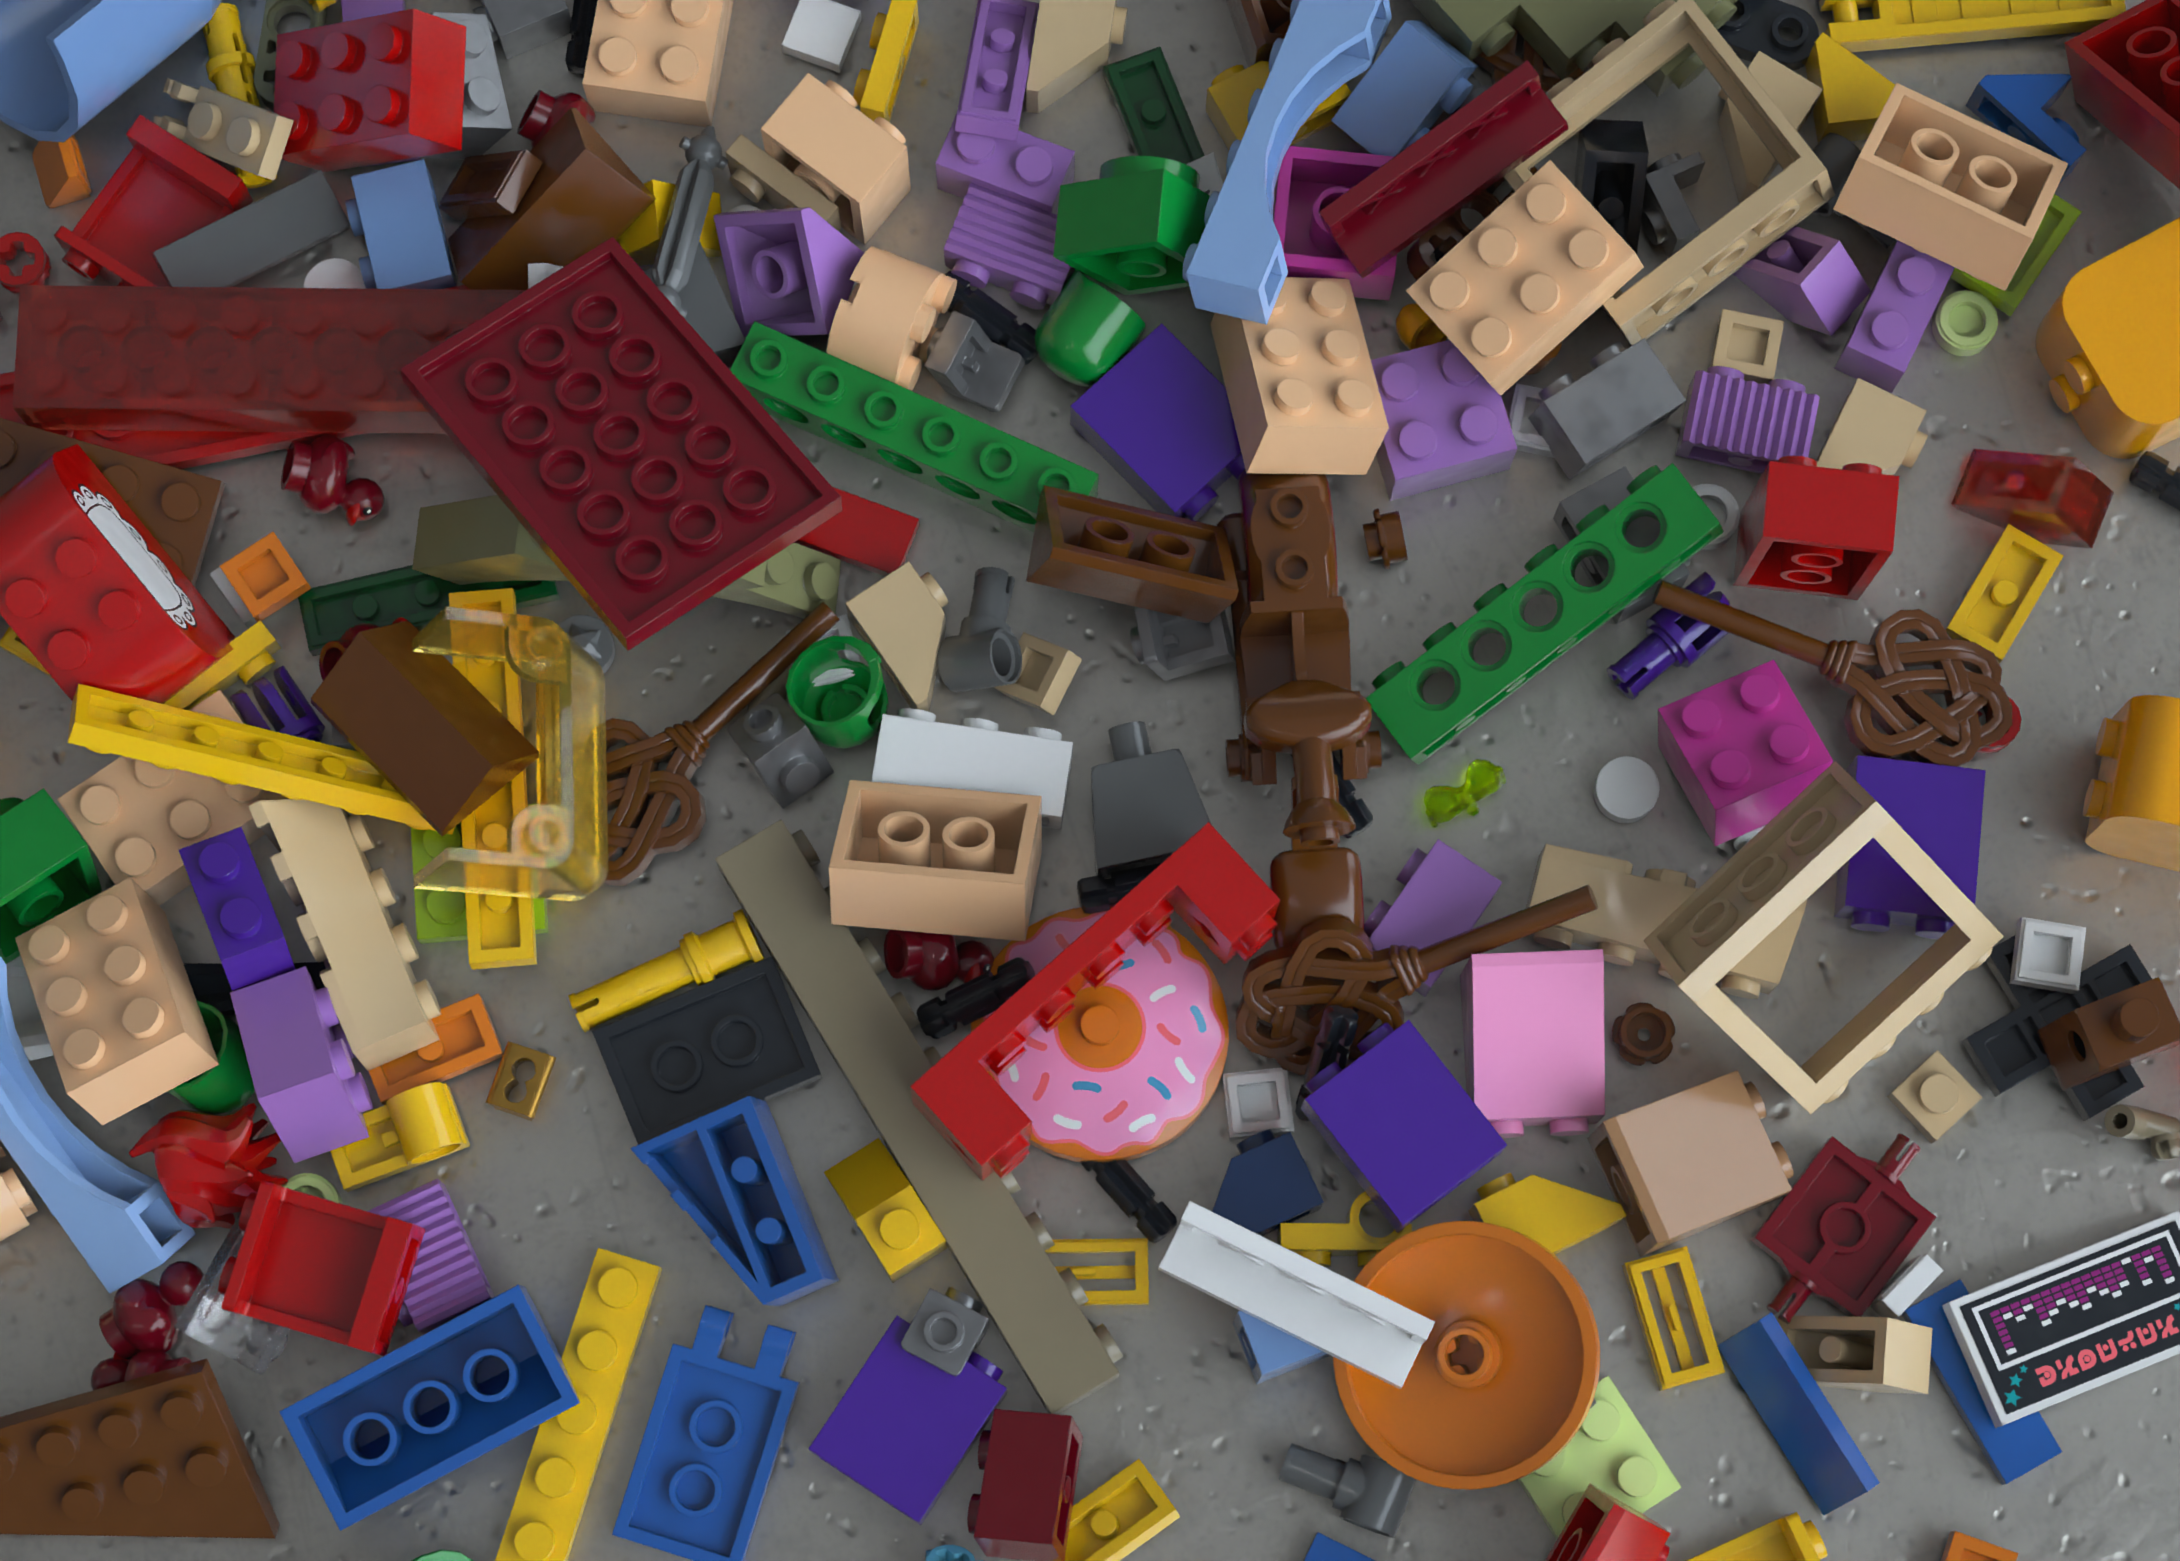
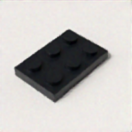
[592,956,822,1145]

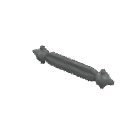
[651,126,728,318]

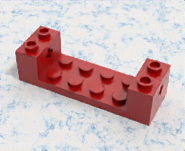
[910,822,1280,1181]

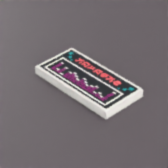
[1942,1210,2180,1428]

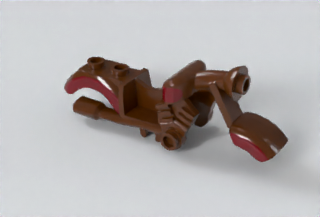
[1216,469,1382,949]

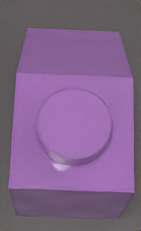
[1733,226,1871,336]

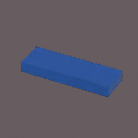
[1902,1279,2062,1485]
[1717,1312,1880,1516]

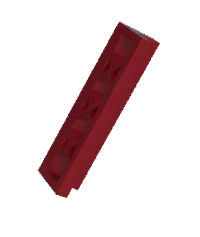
[1319,60,1568,279]

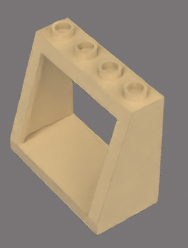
[1503,0,1835,346]
[1643,761,2004,1114]

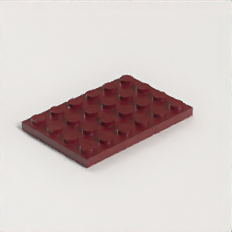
[400,237,842,651]

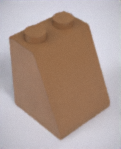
[1587,1070,1794,1257]

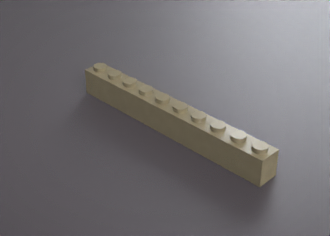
[715,819,1123,1414]

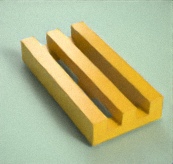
[1045,1238,1149,1306]
[1622,1246,1725,1391]

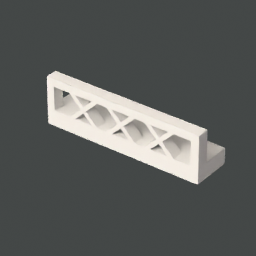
[1158,1201,1435,1389]

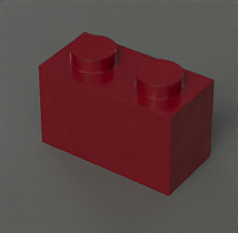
[967,1409,1083,1561]

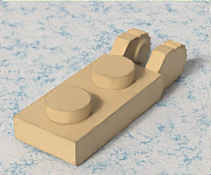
[153,78,294,180]

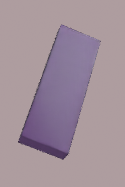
[955,0,1040,141]

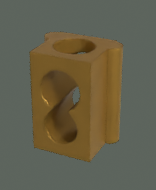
[485,1041,556,1121]

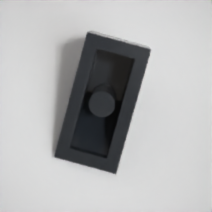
[1575,119,1649,254]

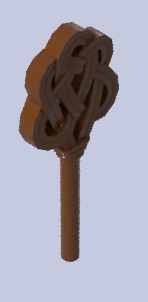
[1652,580,2012,767]
[539,602,840,886]
[1235,885,1598,1075]

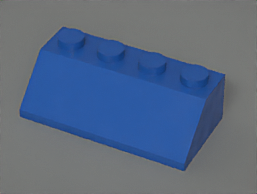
[279,1284,580,1531]

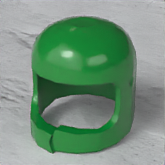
[1035,269,1146,387]
[786,636,889,749]
[167,1001,255,1115]

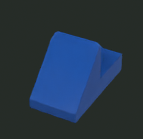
[1965,74,2087,184]

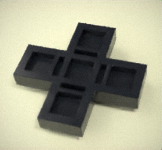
[1961,935,2152,1121]

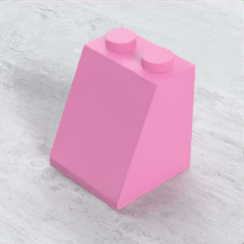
[1460,949,1605,1138]

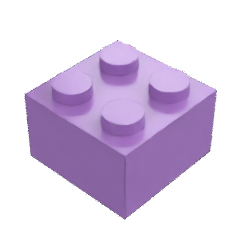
[1371,340,1517,501]
[230,966,373,1163]

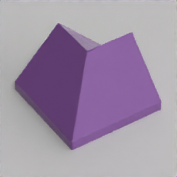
[713,207,864,337]

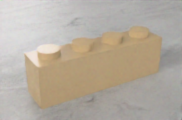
[248,799,442,1071]
[1526,844,1808,999]

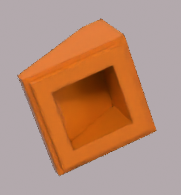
[33,135,92,208]

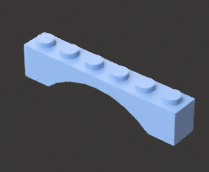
[1183,0,1392,325]
[0,956,196,1294]

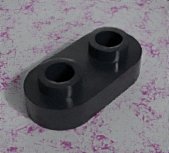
[1717,0,1819,71]

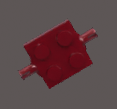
[1751,1133,1937,1324]

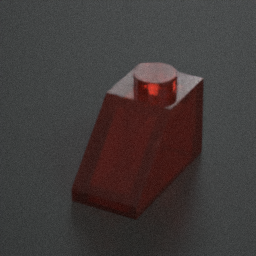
[1951,449,2114,549]

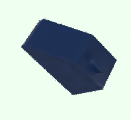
[1212,1129,1324,1237]

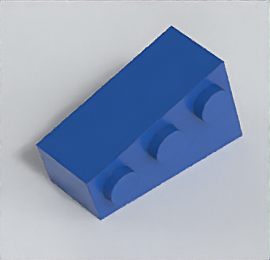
[630,1096,839,1307]

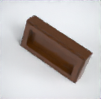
[439,149,543,220]

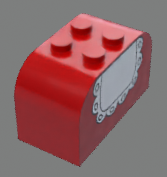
[0,444,236,704]

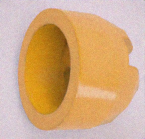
[1396,303,1447,350]

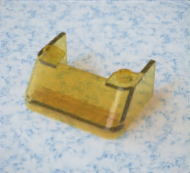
[412,606,608,901]

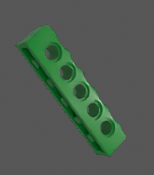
[730,321,1099,533]
[1366,463,1724,765]

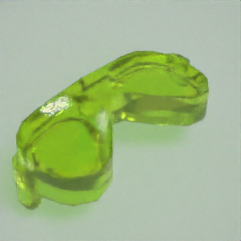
[1424,759,1507,828]

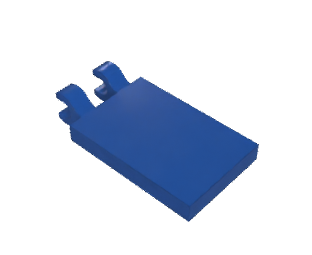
[612,1305,800,1561]

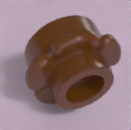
[1362,508,1408,570]
[1612,1003,1675,1066]

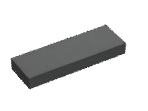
[153,170,351,311]

